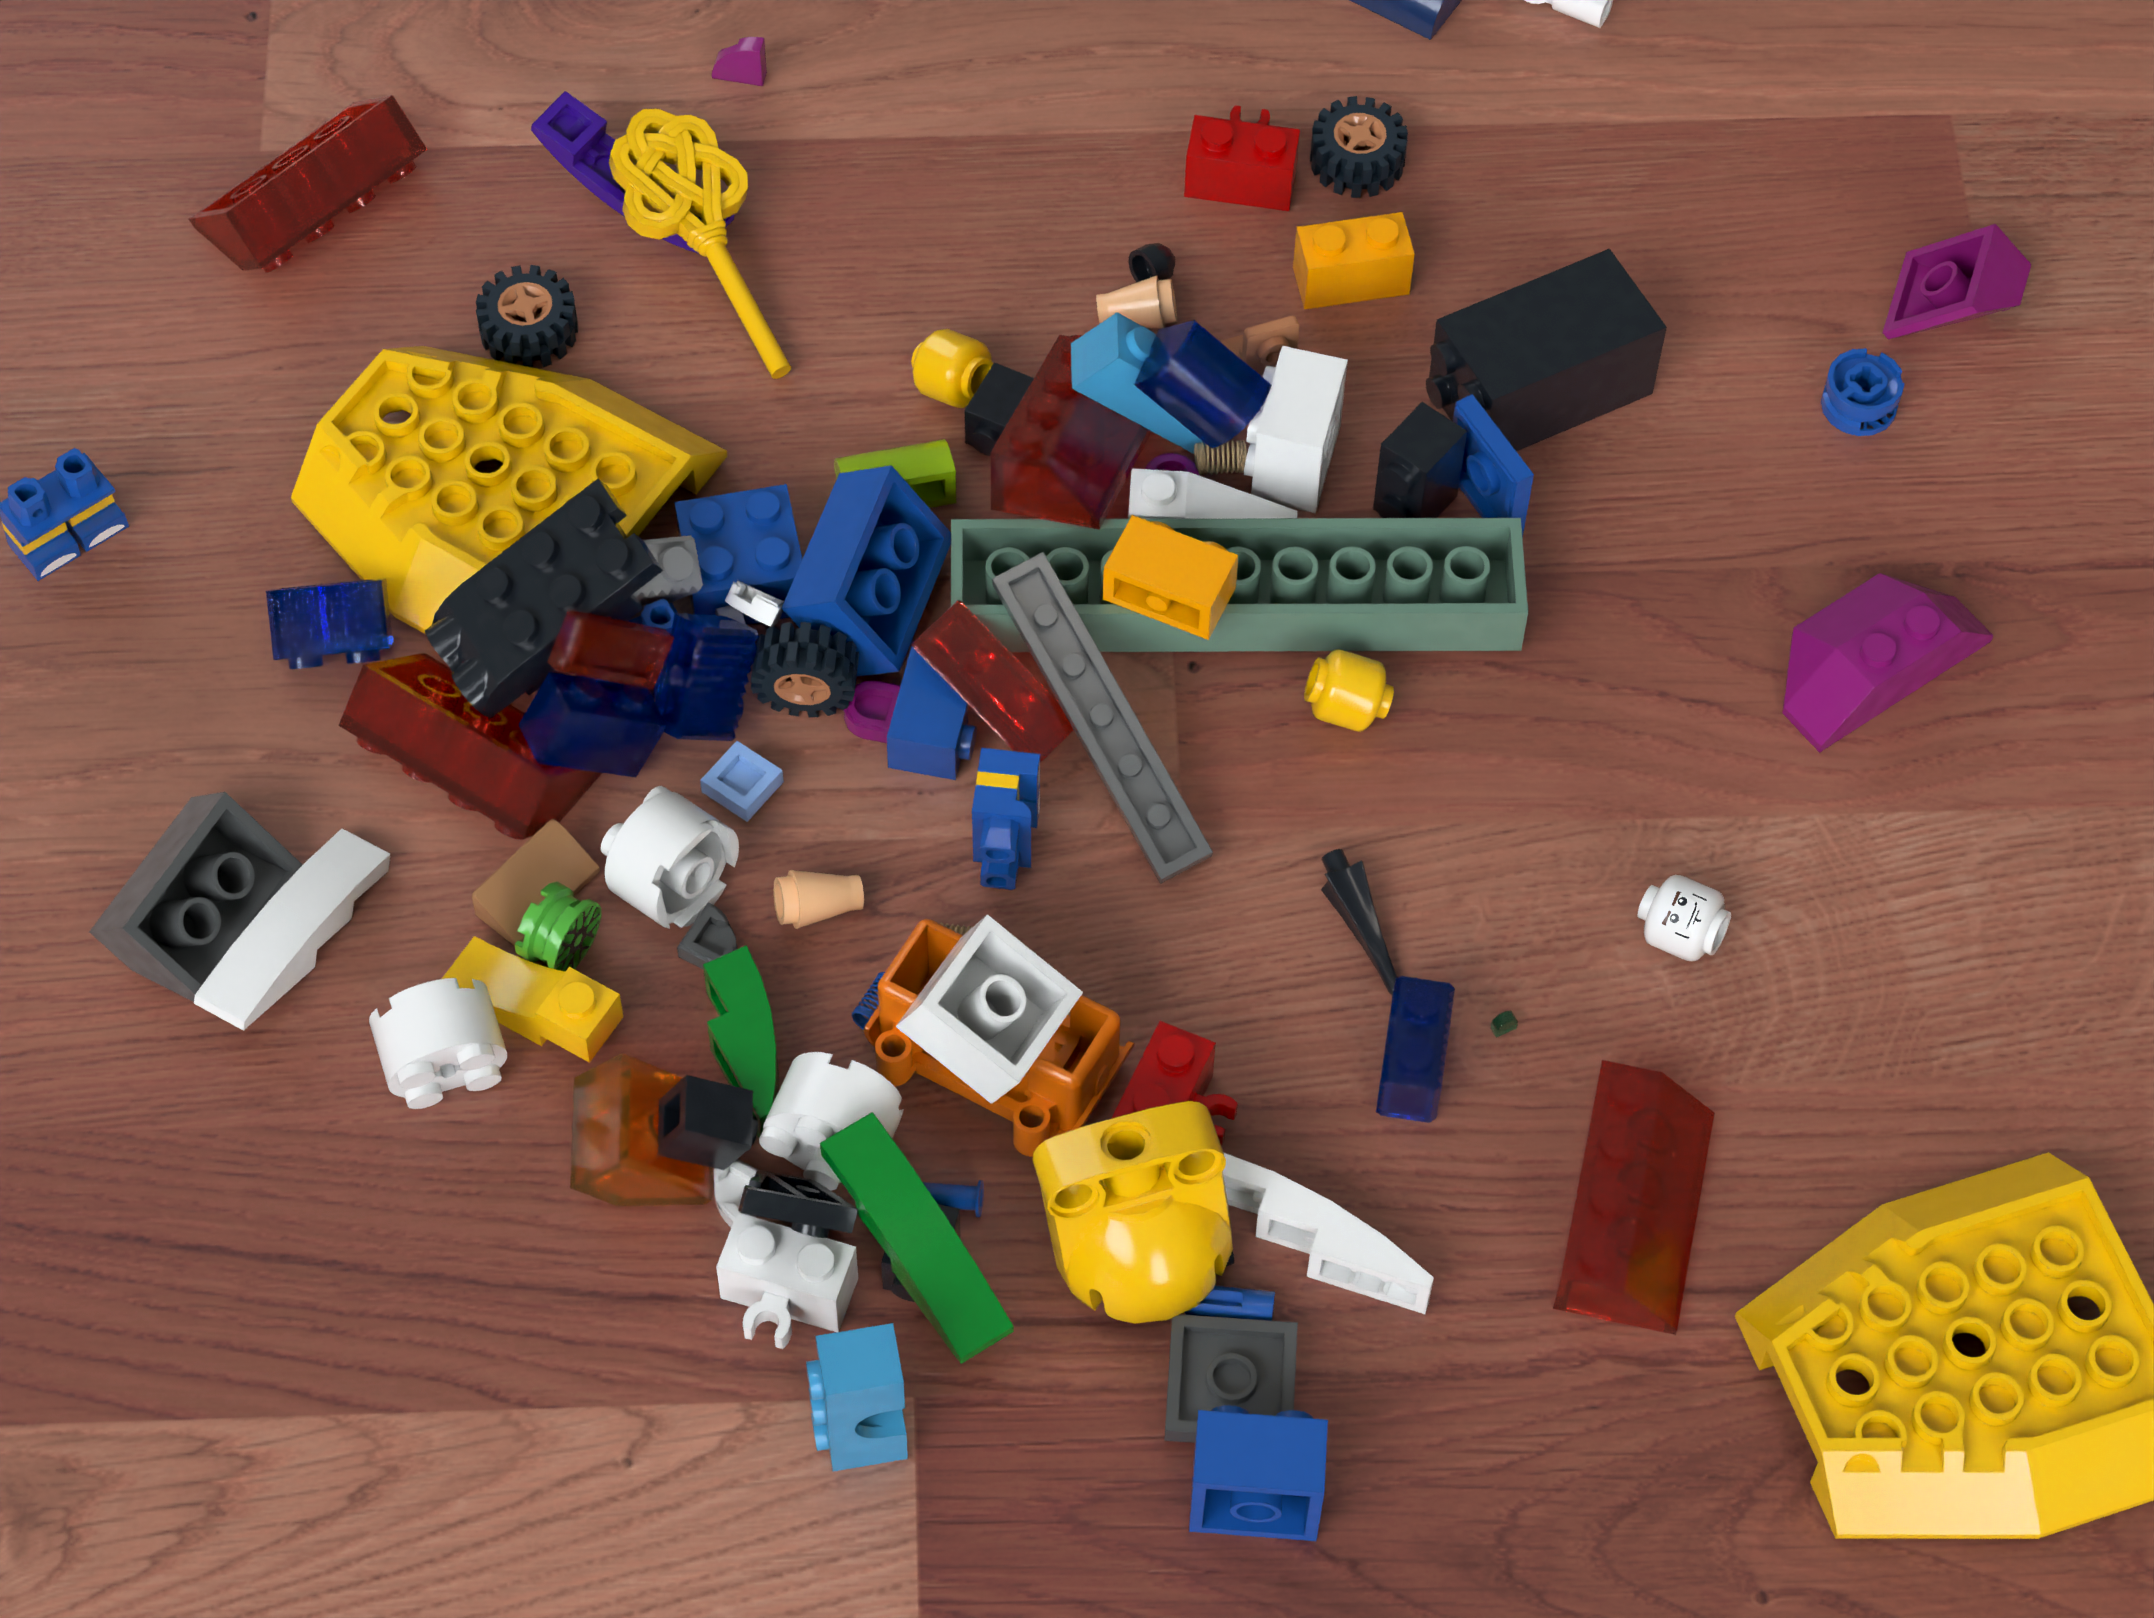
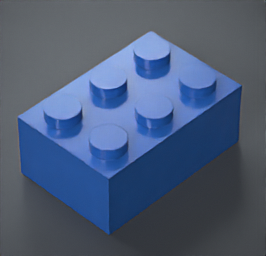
[781,465,951,676]

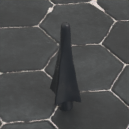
[1321,849,1402,996]

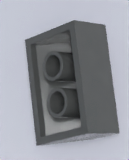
[89,792,303,1002]

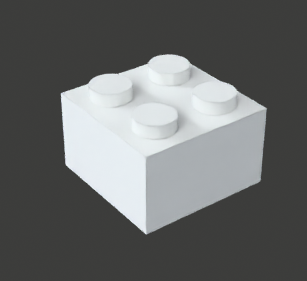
[1244,346,1348,513]
[896,914,1083,1104]

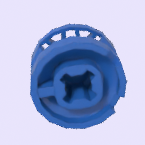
[1821,348,1905,436]

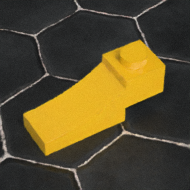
[442,936,623,1063]

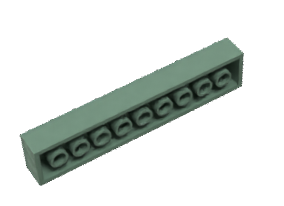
[951,518,1528,652]

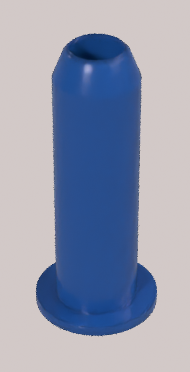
[923,1180,984,1217]

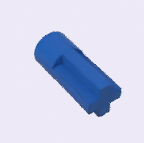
[1185,1285,1275,1321]

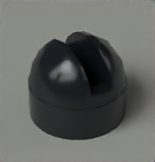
[1128,243,1176,282]

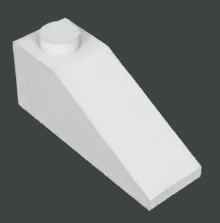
[1128,468,1298,519]

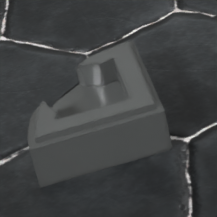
[677,902,738,970]

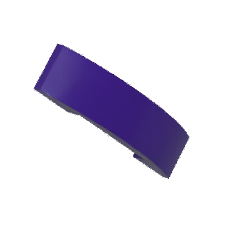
[531,91,735,253]

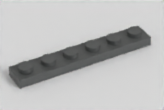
[992,552,1213,884]

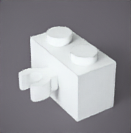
[716,1212,858,1349]

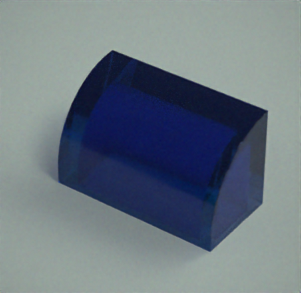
[1134,320,1272,448]

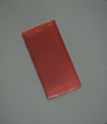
[547,609,674,690]

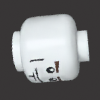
[1637,875,1731,961]

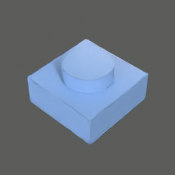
[700,741,784,822]

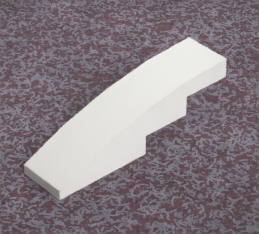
[194,829,390,1031]
[1223,1152,1434,1314]

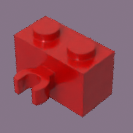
[1184,105,1300,211]
[1111,1021,1238,1146]

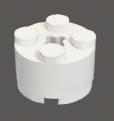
[601,786,739,929]
[369,978,507,1109]
[759,1052,904,1190]

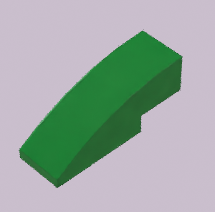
[703,945,779,1138]

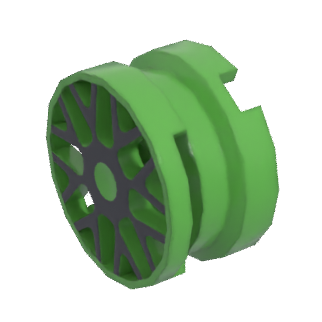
[515,881,602,971]

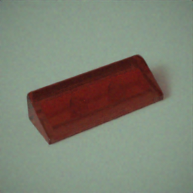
[912,600,1074,763]

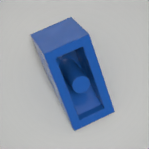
[887,642,977,780]

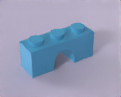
[806,1323,908,1472]

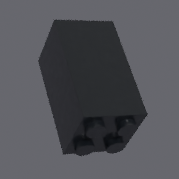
[1426,248,1667,451]

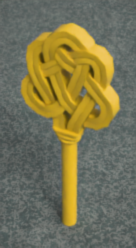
[609,109,791,379]

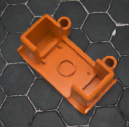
[864,919,1135,1157]

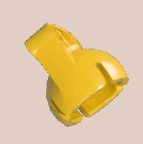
[1033,1101,1233,1324]

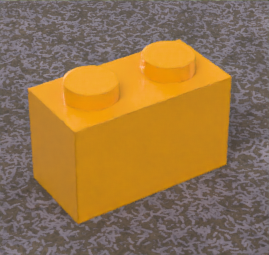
[1293,212,1415,310]
[1103,515,1239,640]

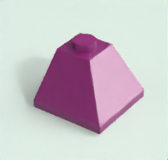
[1882,224,2032,340]

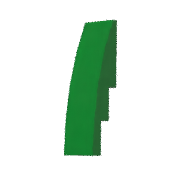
[820,1112,1014,1364]

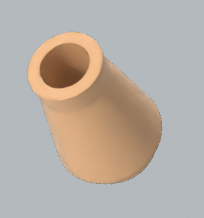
[1096,275,1177,329]
[773,870,864,929]

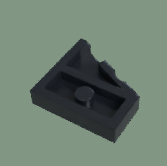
[738,1170,858,1238]

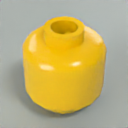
[911,329,993,408]
[1304,649,1394,732]

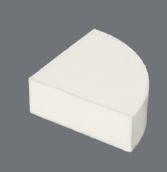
[725,581,784,627]
[713,1159,758,1227]

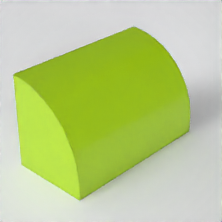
[834,439,956,508]

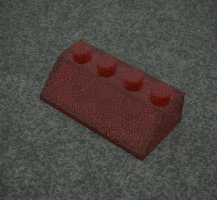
[189,95,428,273]
[990,335,1152,530]
[338,652,607,840]
[1553,1060,1715,1335]

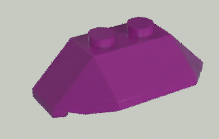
[1782,573,1993,753]

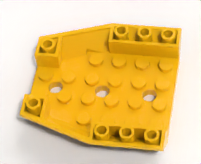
[291,346,728,694]
[1735,1152,2154,1539]

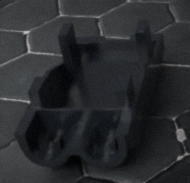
[425,478,663,720]

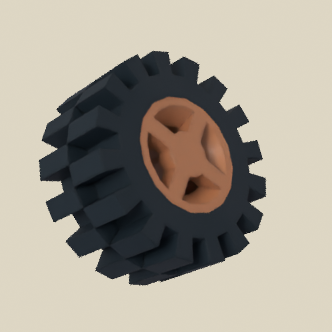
[1310,96,1408,198]
[476,265,578,368]
[750,622,859,717]

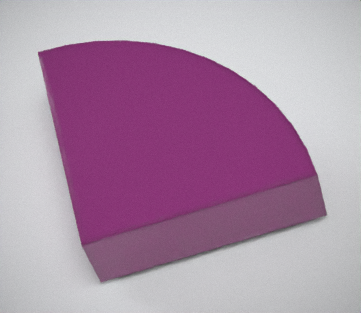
[712,37,767,86]

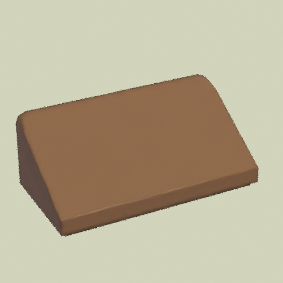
[472,818,600,946]

